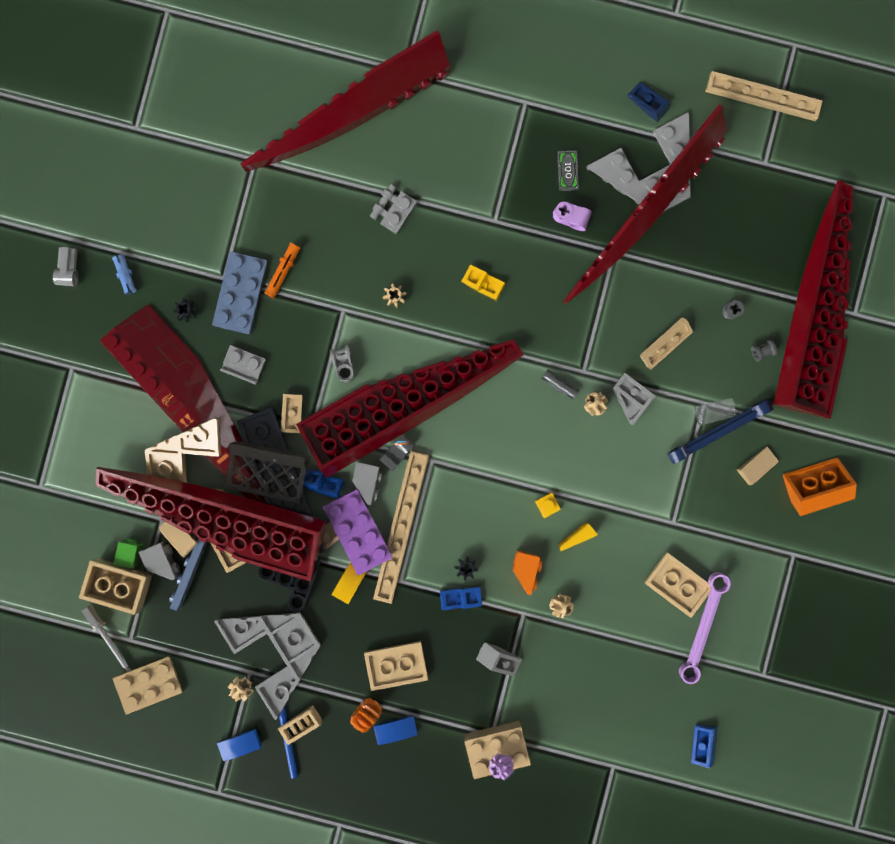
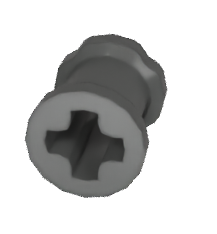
[722,300,744,320]
[751,339,777,362]

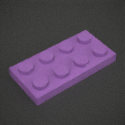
[323,489,393,575]

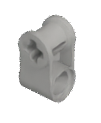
[330,345,355,383]

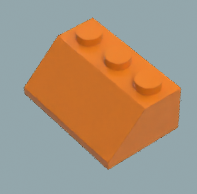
[783,457,857,516]

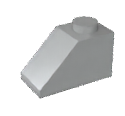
[476,642,523,677]

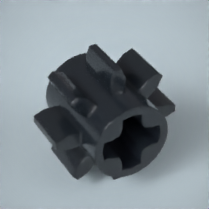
[173,298,199,323]
[454,556,478,581]

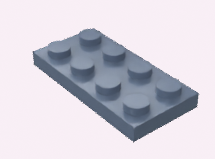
[212,251,268,335]

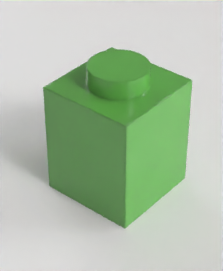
[113,538,143,569]

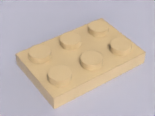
[643,552,711,618]
[364,641,428,691]
[112,655,183,715]

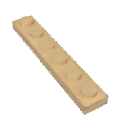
[705,71,822,121]

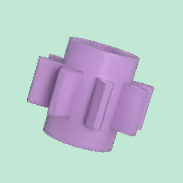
[489,752,514,780]

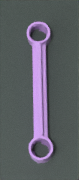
[679,572,731,684]

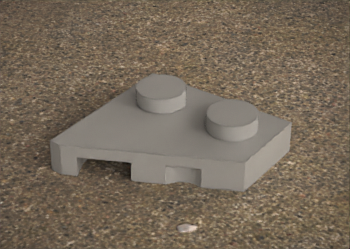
[612,373,655,425]

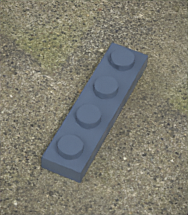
[169,537,208,611]

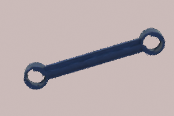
[667,399,774,464]

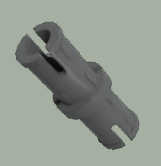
[541,369,580,400]

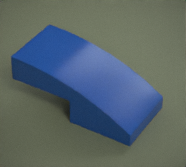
[300,469,345,499]
[440,587,482,610]
[373,715,418,745]
[217,729,262,761]

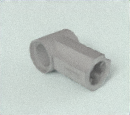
[53,247,79,286]

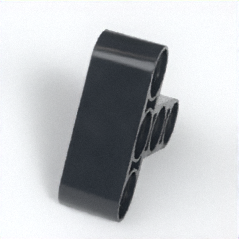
[258,558,321,612]

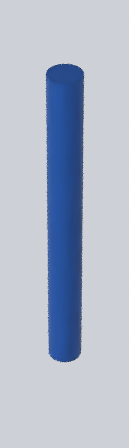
[279,706,298,778]

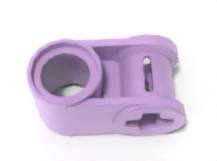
[553,202,592,231]

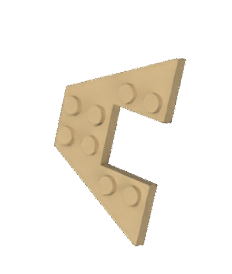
[145,417,224,492]

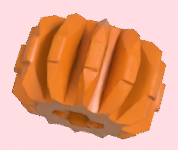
[350,698,382,733]

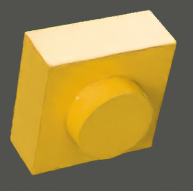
[535,492,561,518]

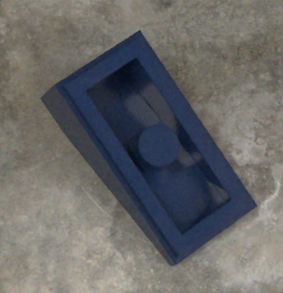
[628,82,670,122]

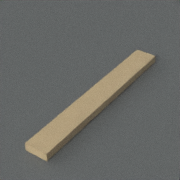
[373,451,429,604]

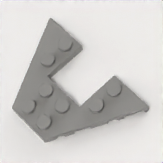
[586,113,690,212]
[214,612,321,720]

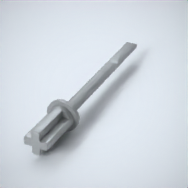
[81,604,131,672]

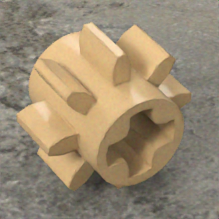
[383,283,406,308]
[584,392,609,416]
[550,593,574,619]
[228,677,253,702]

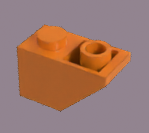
[512,550,542,595]

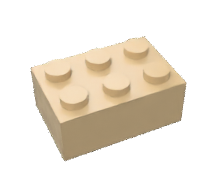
[79,558,153,615]
[464,720,531,779]

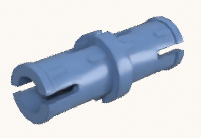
[112,254,137,295]

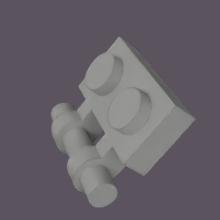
[370,184,417,235]

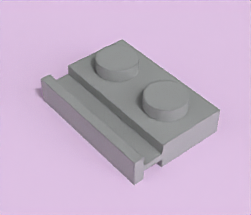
[220,345,267,385]

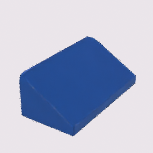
[691,724,718,768]

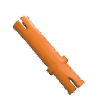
[264,243,301,299]

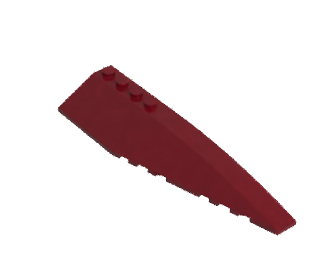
[240,30,450,172]
[562,104,727,305]
[296,339,523,478]
[95,467,326,581]

